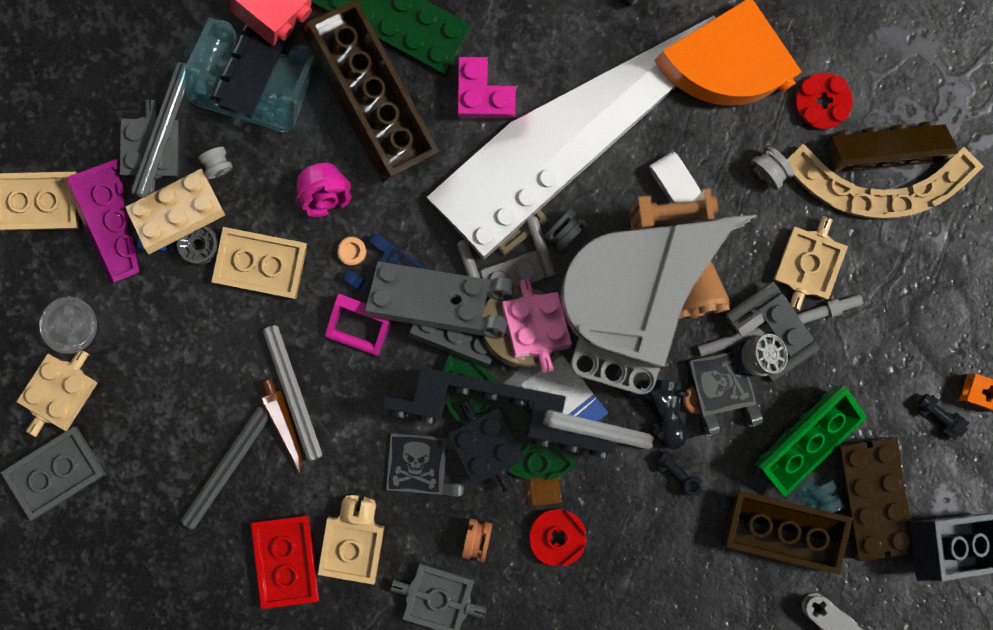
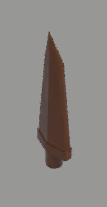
[259,379,302,474]

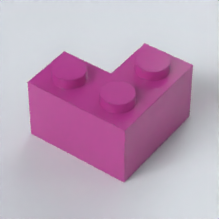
[458,57,516,120]

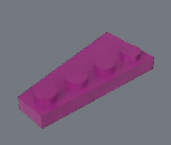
[64,159,139,284]

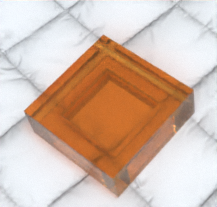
[530,476,562,506]

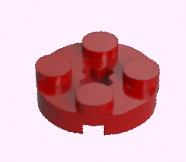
[794,73,853,130]
[529,508,586,566]

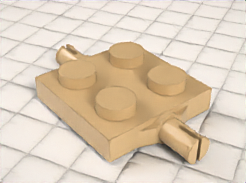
[773,216,848,310]
[17,349,97,437]

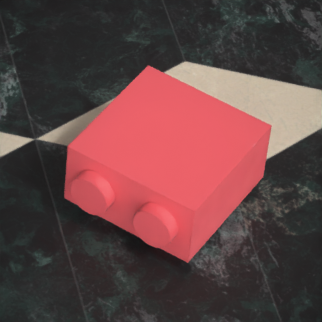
[230,0,312,46]

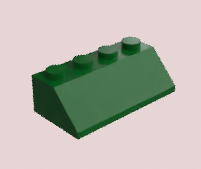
[753,385,867,497]

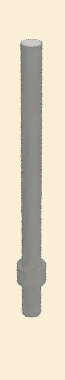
[697,294,863,356]

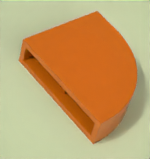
[654,0,802,106]

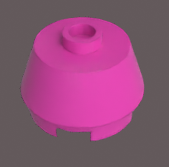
[296,163,352,217]

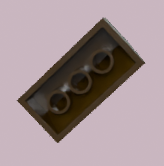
[826,121,958,174]
[722,490,853,575]

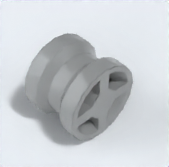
[198,147,233,179]

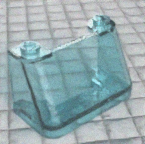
[184,17,316,132]

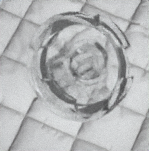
[39,297,97,354]

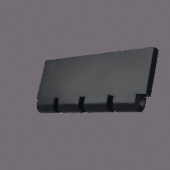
[210,24,289,118]

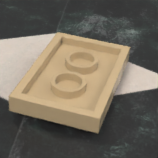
[125,168,225,254]
[0,172,79,231]
[212,227,308,299]

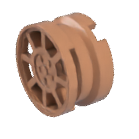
[462,518,493,563]

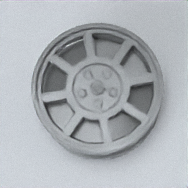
[750,145,795,190]
[741,334,788,377]

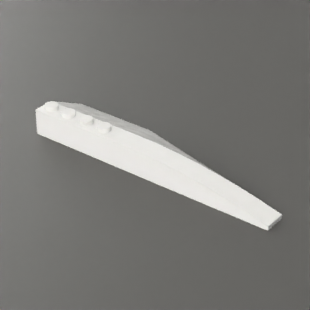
[427,16,716,260]

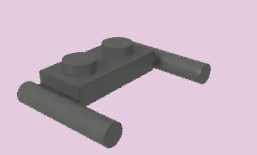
[726,281,820,382]

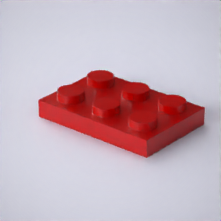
[251,515,319,609]

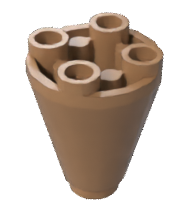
[679,261,730,319]

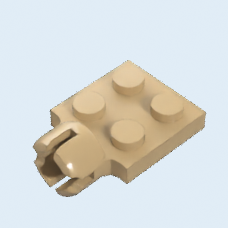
[318,495,385,585]

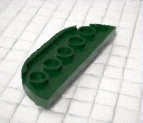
[443,353,579,480]

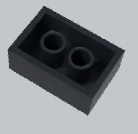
[909,513,993,581]

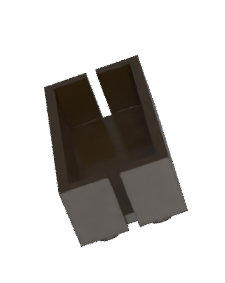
[834,437,913,562]

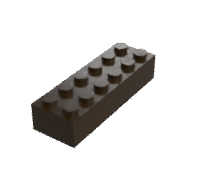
[301,0,440,183]

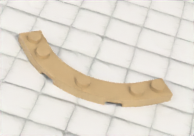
[787,144,984,219]

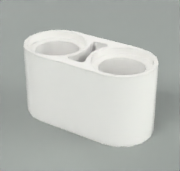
[649,151,701,204]

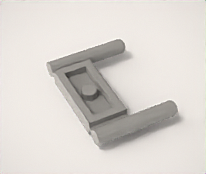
[457,216,556,286]

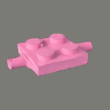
[501,279,572,373]

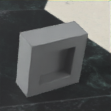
[725,307,765,337]

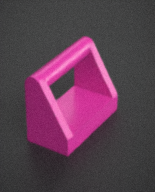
[325,294,392,357]

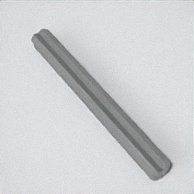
[263,325,322,461]
[543,410,654,449]

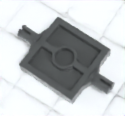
[120,100,179,195]
[390,563,487,630]

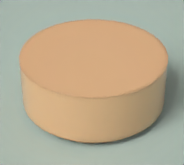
[338,237,367,266]

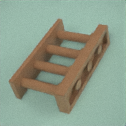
[629,189,718,231]

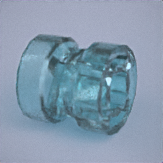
[807,478,846,513]

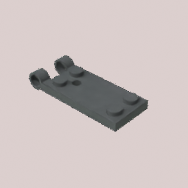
[365,261,515,339]

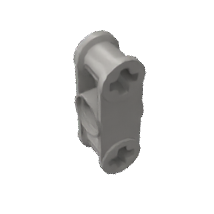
[801,593,862,630]

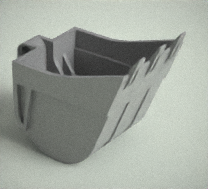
[560,215,757,394]

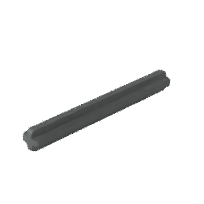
[131,62,193,198]
[181,406,270,530]

